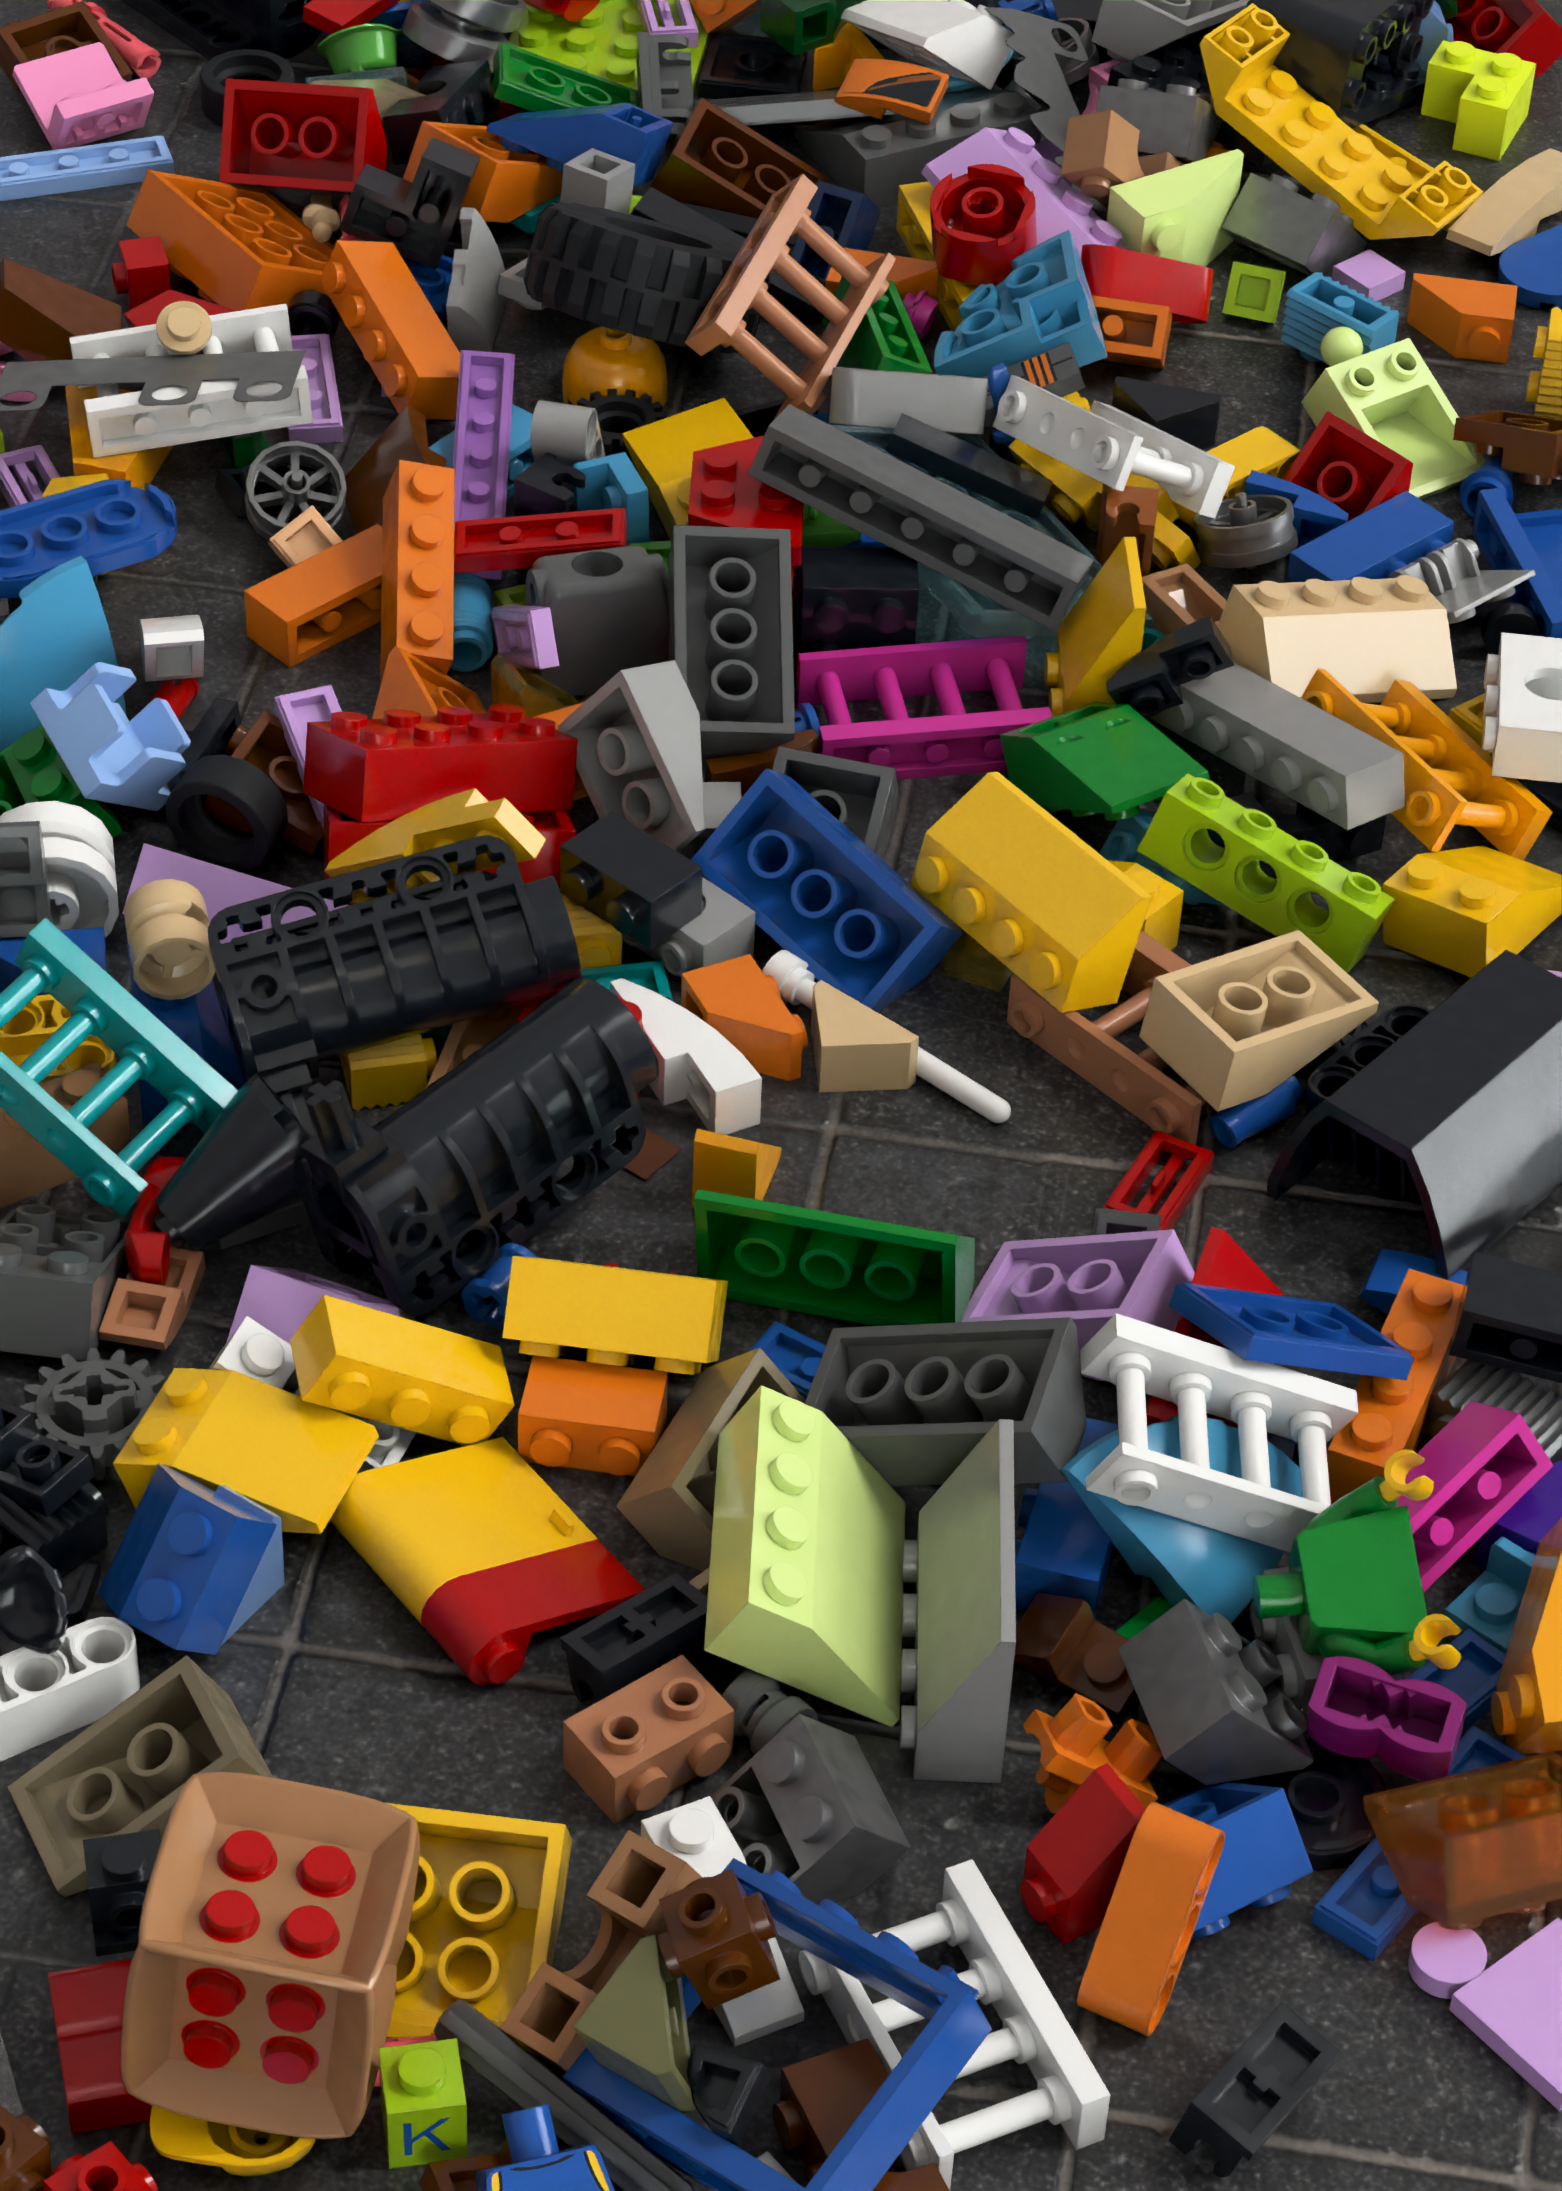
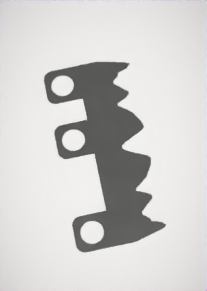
[985,7,1108,214]

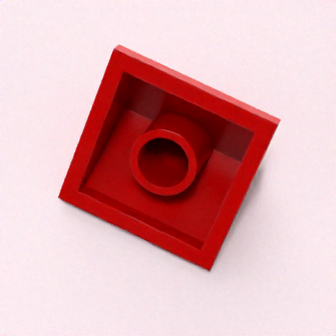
[1283,411,1413,521]

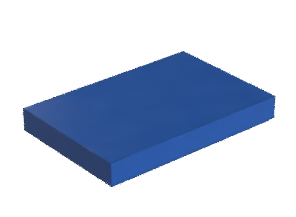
[1169,1282,1414,1380]

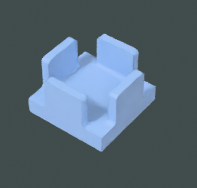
[30,662,191,811]

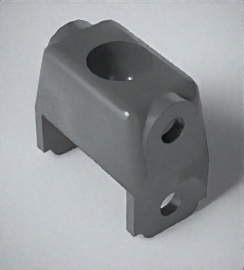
[524,545,669,695]

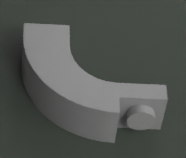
[498,148,635,310]

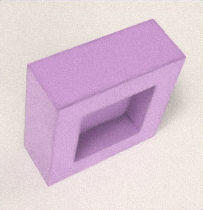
[1332,249,1406,302]

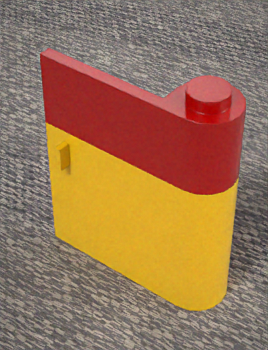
[330,1437,645,1686]

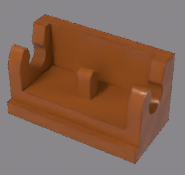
[1093,483,1160,579]

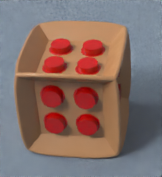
[121,1772,420,2139]

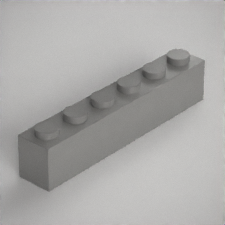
[1149,662,1405,830]

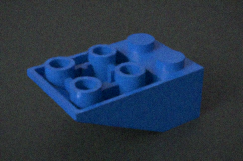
[486,103,674,188]

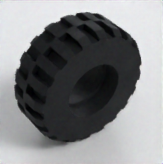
[523,202,771,354]

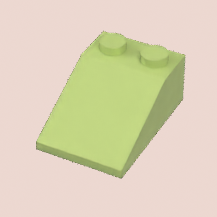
[1107,149,1244,267]

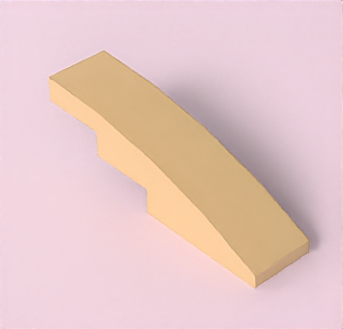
[1446,148,1562,256]

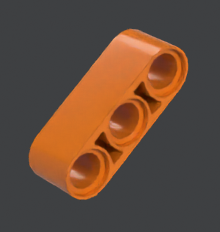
[1077,1801,1226,2036]

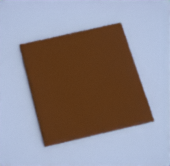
[624,1128,682,1180]

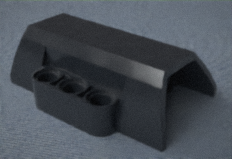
[1267,950,1562,1280]

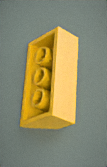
[910,772,1152,1013]

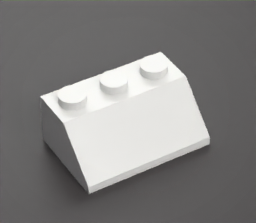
[841,0,1014,90]

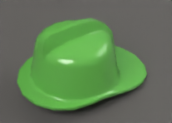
[317,24,406,80]

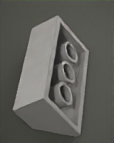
[1091,0,1249,62]

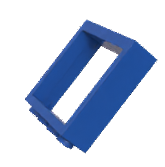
[563,1858,992,2191]

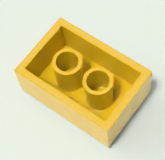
[502,1256,728,1375]

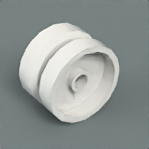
[0,801,119,938]

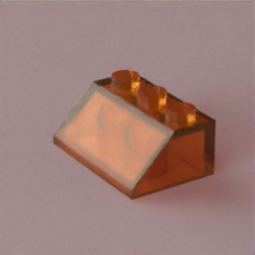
[1364,1752,1562,1930]

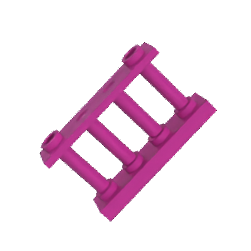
[796,635,1053,780]

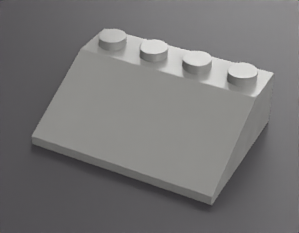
[900,1419,1016,1783]

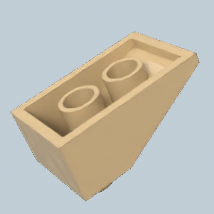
[1139,930,1379,1112]

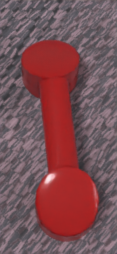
[123,1156,186,1286]

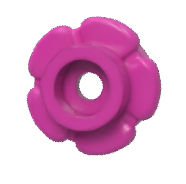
[903,290,940,340]

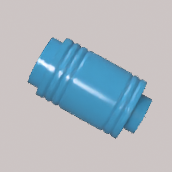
[450,573,493,672]

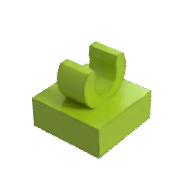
[1222,261,1286,323]

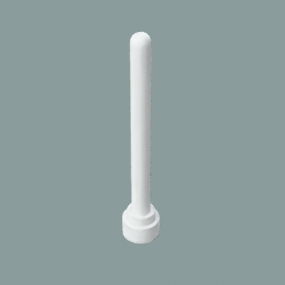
[762,950,1011,1123]

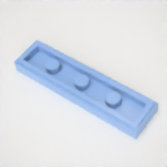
[0,135,175,202]

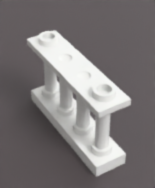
[69,303,313,458]
[992,375,1235,519]
[1080,1313,1358,1552]
[798,1859,1110,2191]

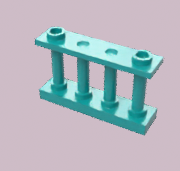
[0,918,238,1218]

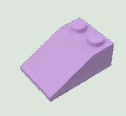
[962,1229,1195,1381]

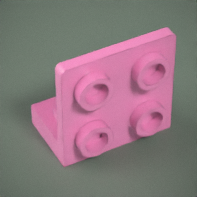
[12,42,154,150]

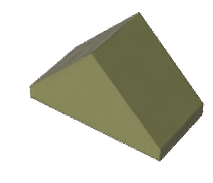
[573,1934,697,2114]

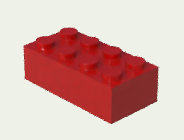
[303,704,578,822]

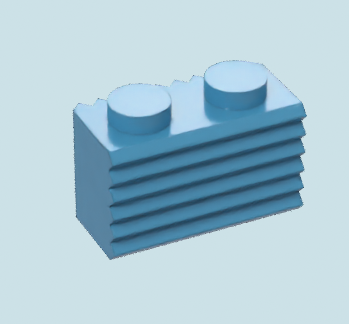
[1280,272,1399,365]

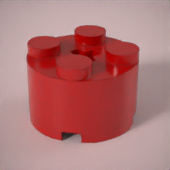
[930,164,1037,287]

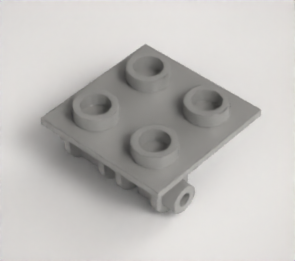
[1388,538,1536,624]

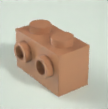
[563,1655,735,1824]

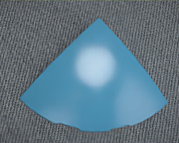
[934,230,1107,378]
[0,556,126,752]
[1061,1416,1302,1623]

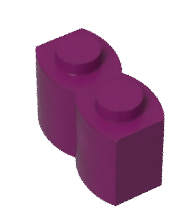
[1307,1656,1467,1781]

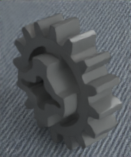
[19,1348,165,1480]

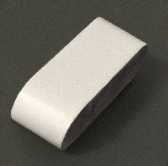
[0,1617,140,1762]

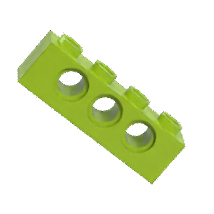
[1136,773,1395,973]

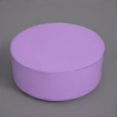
[1408,1921,1487,1999]

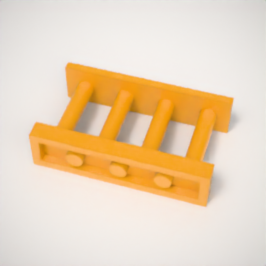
[1301,668,1553,860]

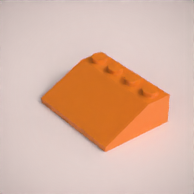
[126,169,335,311]

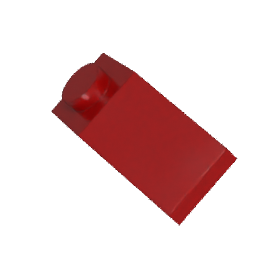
[1020,1763,1146,1945]

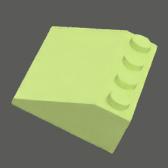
[704,1385,906,1727]

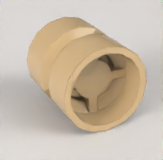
[124,879,216,1000]

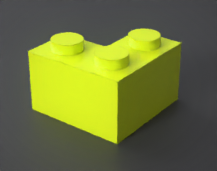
[1421,40,1536,161]

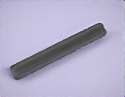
[434,1999,695,2191]

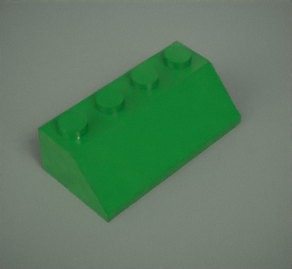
[694,1189,975,1326]

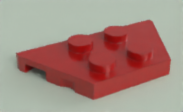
[688,435,804,566]

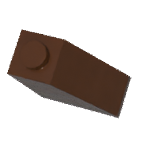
[0,258,122,361]

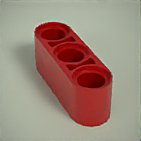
[1080,244,1214,324]

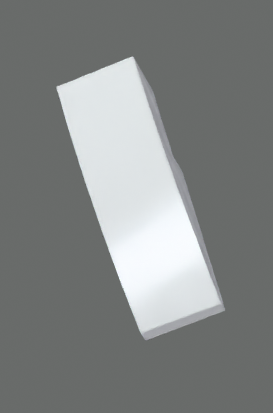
[139,615,204,682]
[610,978,762,1135]

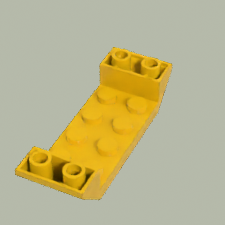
[1200,3,1483,240]

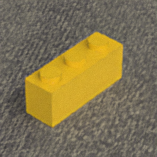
[290,1295,515,1446]

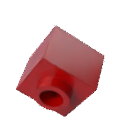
[111,236,171,310]

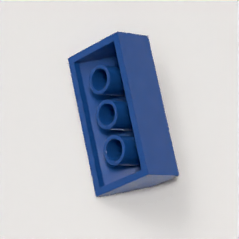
[691,768,963,1012]

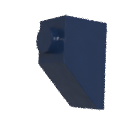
[791,180,881,282]

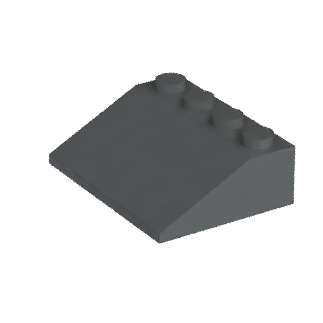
[794,87,1041,208]

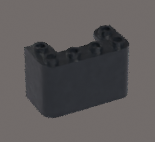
[1246,0,1434,119]

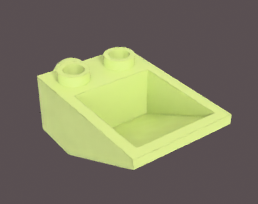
[1301,327,1485,500]

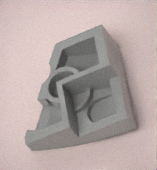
[446,207,508,352]

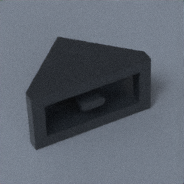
[1112,376,1222,450]

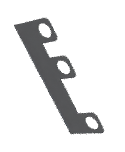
[0,350,306,412]

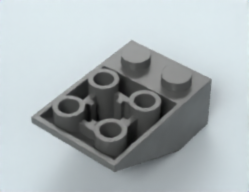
[0,1204,129,1361]

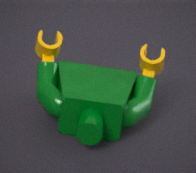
[1253,1449,1461,1676]

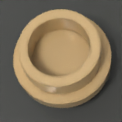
[156,301,212,355]

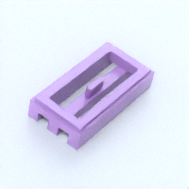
[636,0,698,48]
[0,445,60,508]

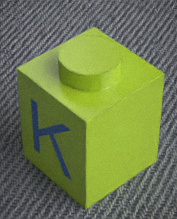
[378,2038,468,2169]

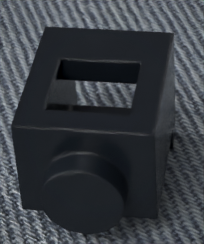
[83,1829,161,1956]

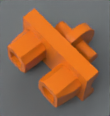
[1022,1693,1163,1814]

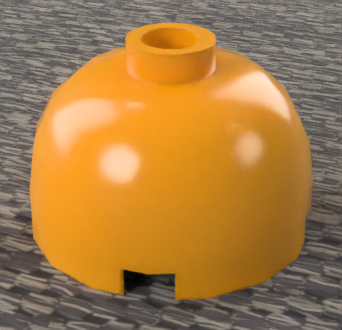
[562,326,668,406]

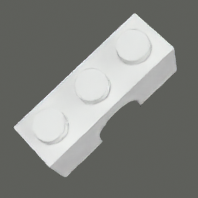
[1482,632,1562,783]

